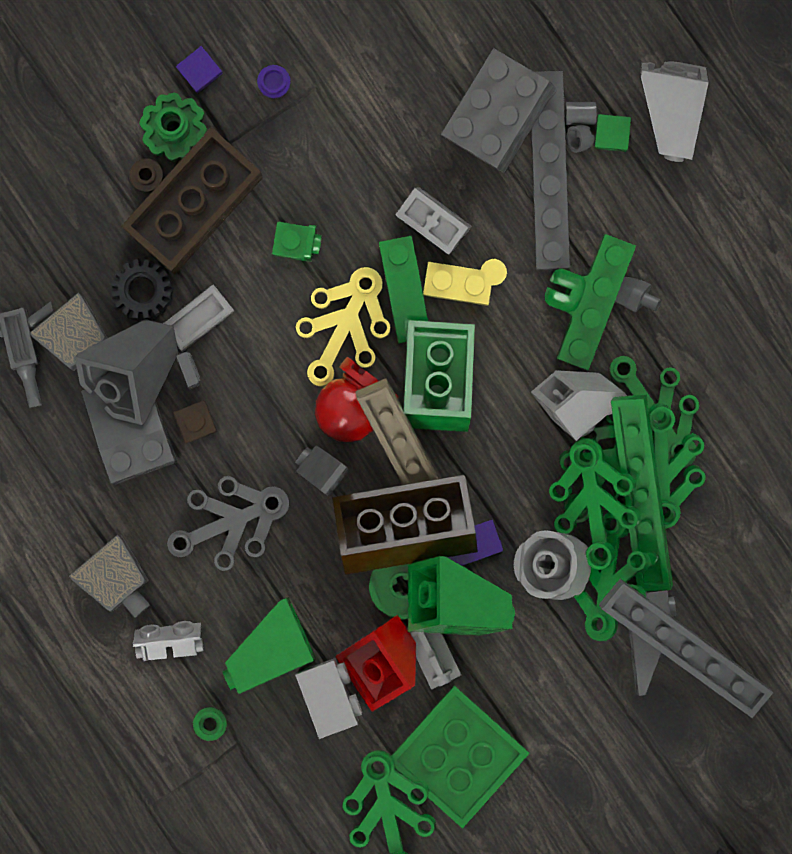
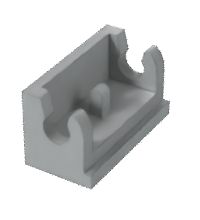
[396,187,472,254]

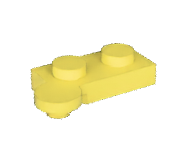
[423,259,507,306]

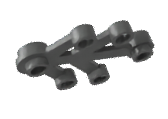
[167,476,289,571]

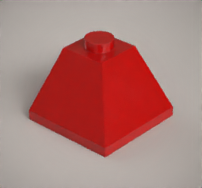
[335,615,416,712]

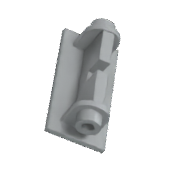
[133,621,203,661]
[406,627,461,689]

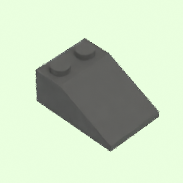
[81,390,178,485]

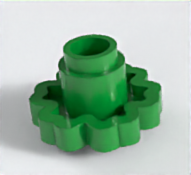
[139,93,208,162]

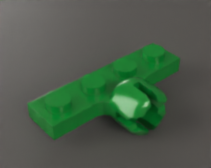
[545,234,636,370]

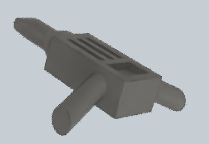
[0,301,54,408]

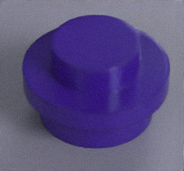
[257,65,290,98]

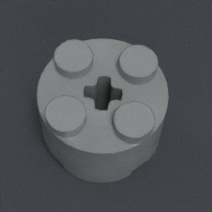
[514,531,591,600]

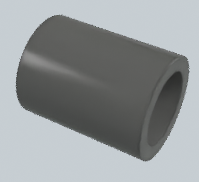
[565,101,596,125]

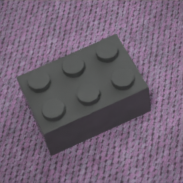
[441,48,556,173]

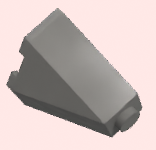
[640,61,709,162]

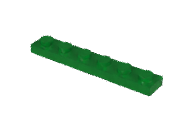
[611,395,673,591]

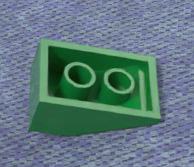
[402,320,475,432]

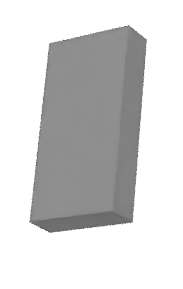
[163,284,234,352]

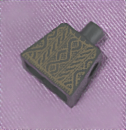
[30,292,108,371]
[69,535,150,618]

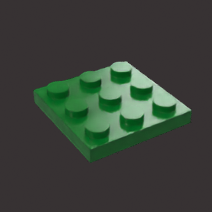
[391,685,529,829]

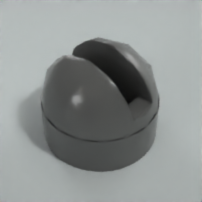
[566,125,595,153]

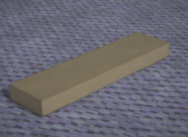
[355,378,439,485]

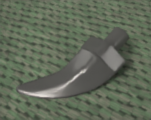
[615,277,662,312]

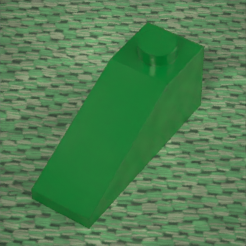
[379,236,428,344]

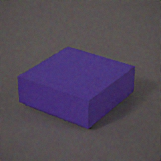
[176,46,223,94]

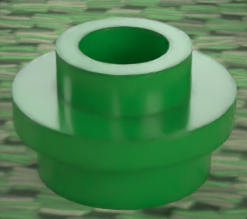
[193,707,227,741]

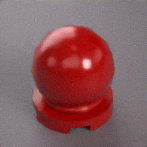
[315,357,399,442]

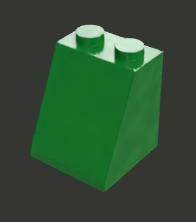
[408,556,515,636]
[222,597,316,694]

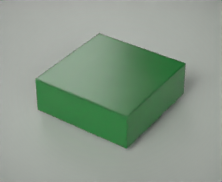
[594,114,631,152]

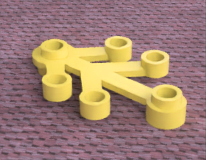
[296,267,390,387]

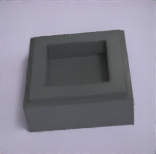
[176,352,202,389]

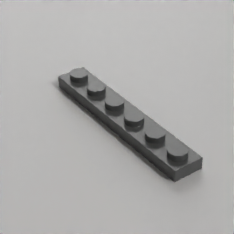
[531,71,570,271]
[599,579,773,718]

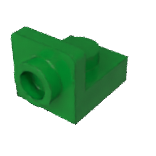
[272,222,322,262]

